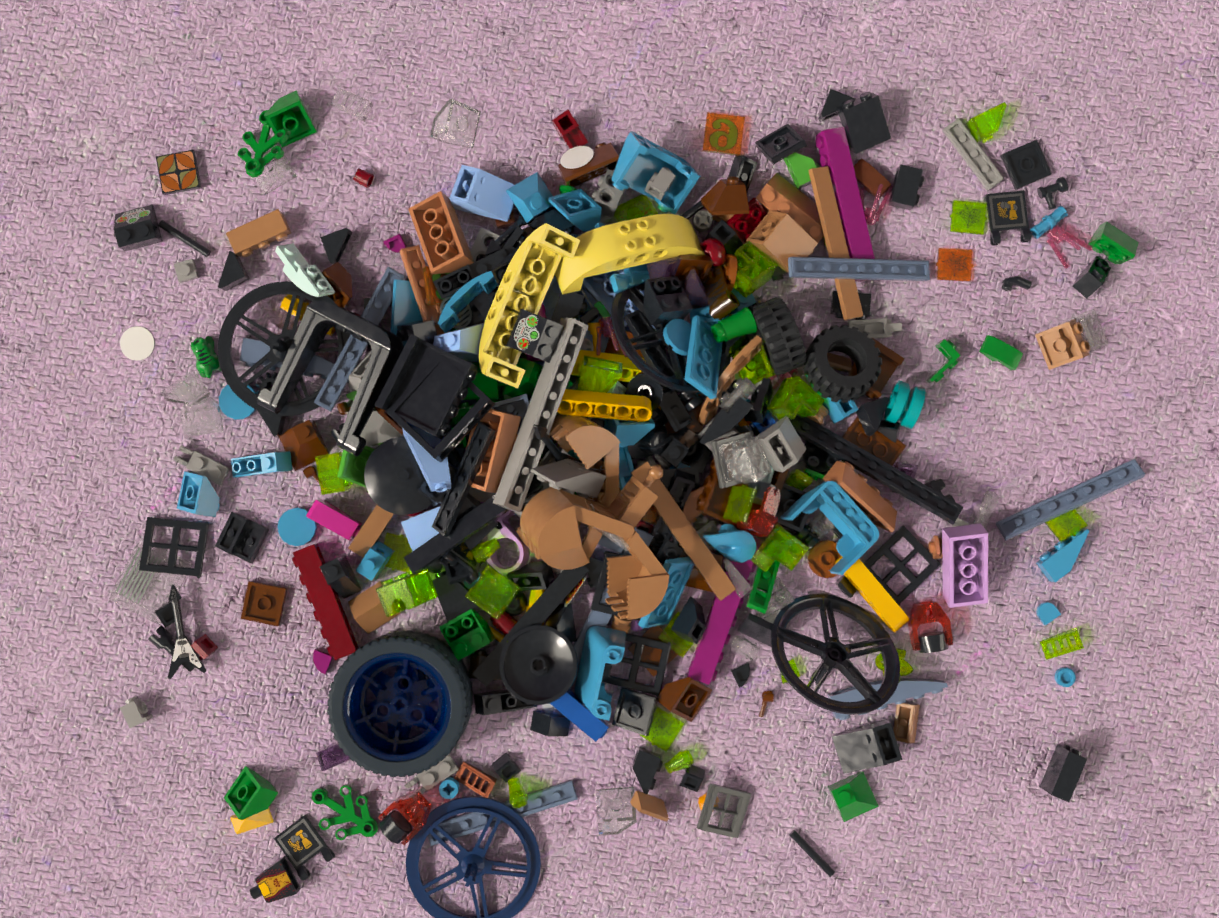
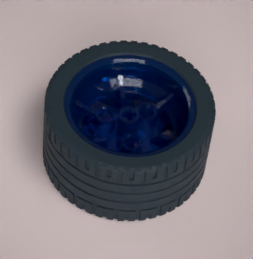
[327,631,473,777]

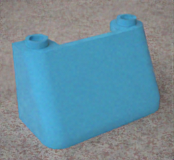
[612,131,700,214]
[575,626,626,721]

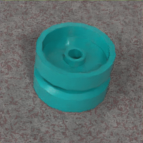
[884,380,926,429]

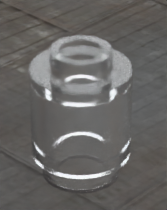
[730,633,760,660]

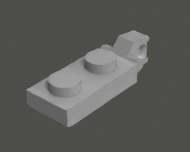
[848,318,902,339]

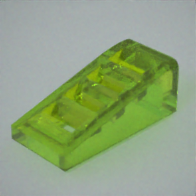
[785,469,813,491]
[1040,628,1084,660]

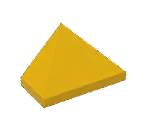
[230,807,274,834]

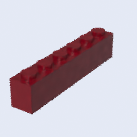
[292,543,359,660]

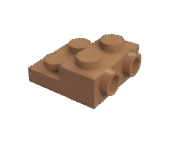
[1035,319,1090,370]

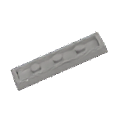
[942,118,1004,191]

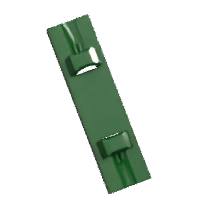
[746,539,784,614]

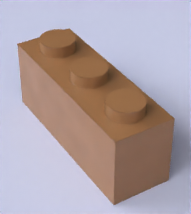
[226,209,292,257]

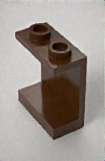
[846,338,905,399]

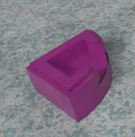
[383,234,407,253]
[313,649,333,674]

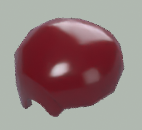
[699,238,726,266]

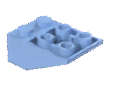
[449,165,514,222]

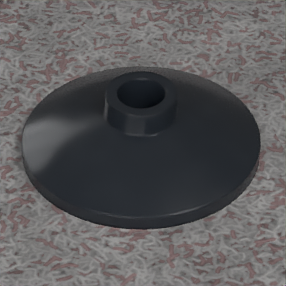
[627,373,663,411]

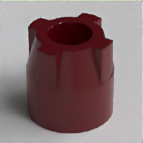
[353,168,374,188]

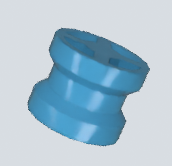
[439,777,460,799]

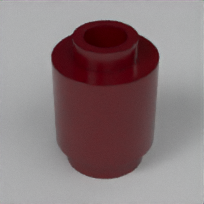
[489,608,518,635]

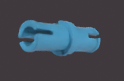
[1030,206,1068,239]

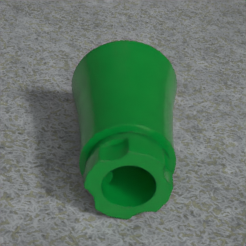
[711,307,757,343]

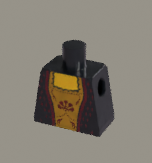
[250,856,301,903]

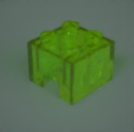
[465,565,521,620]
[376,569,438,617]

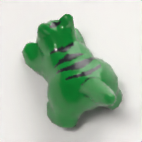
[190,336,221,378]

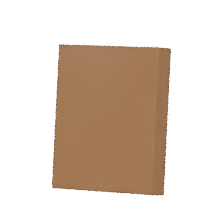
[348,581,401,634]

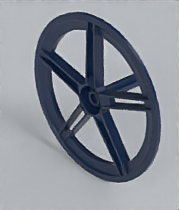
[406,797,541,918]

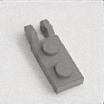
[173,445,230,485]
[404,754,459,799]

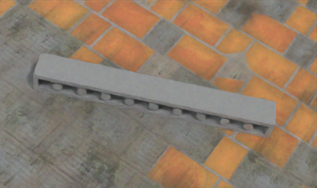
[493,318,588,512]

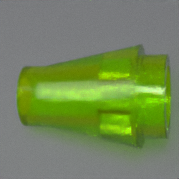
[471,538,501,563]
[664,749,694,774]
[508,777,528,808]

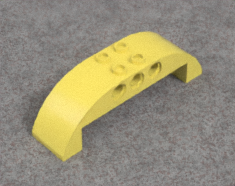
[555,214,705,295]
[479,224,580,389]

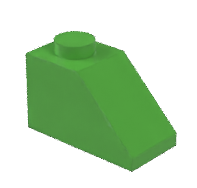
[783,152,820,189]

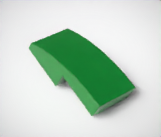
[979,335,1023,370]

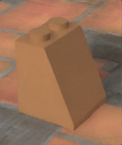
[746,211,818,273]

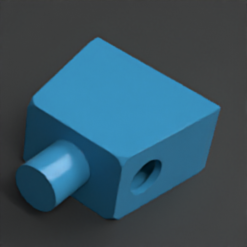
[356,541,395,582]

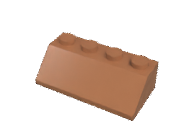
[756,173,824,243]
[409,191,474,274]
[466,409,521,493]
[823,461,897,532]

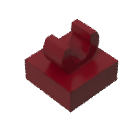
[191,634,219,660]

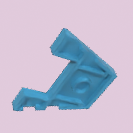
[594,222,661,293]

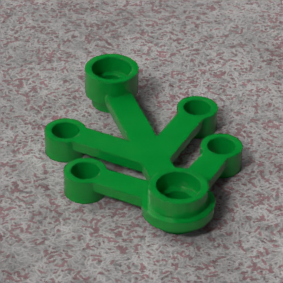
[238,110,289,178]
[312,784,378,840]

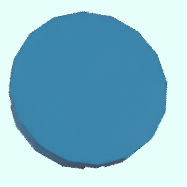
[663,319,692,356]
[219,385,256,420]
[277,508,317,546]

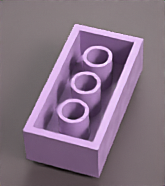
[942,523,988,608]

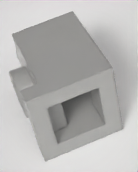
[645,167,676,201]
[120,696,153,728]

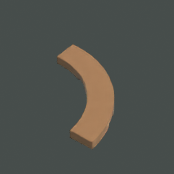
[698,335,762,426]

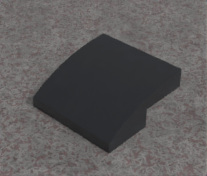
[215,512,269,564]

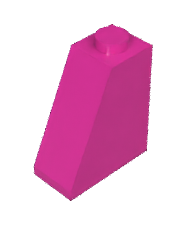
[306,499,362,540]

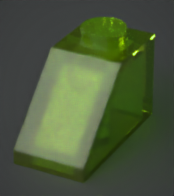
[966,102,1007,143]

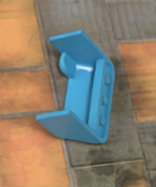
[781,481,879,575]

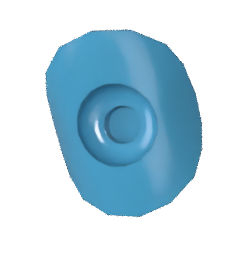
[703,524,756,563]

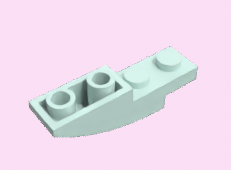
[275,243,335,297]

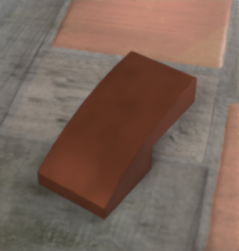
[853,158,891,200]

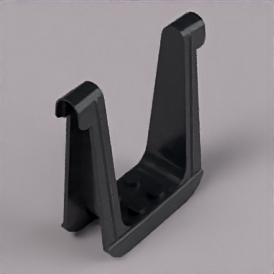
[257,300,404,457]

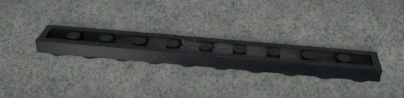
[788,409,963,525]

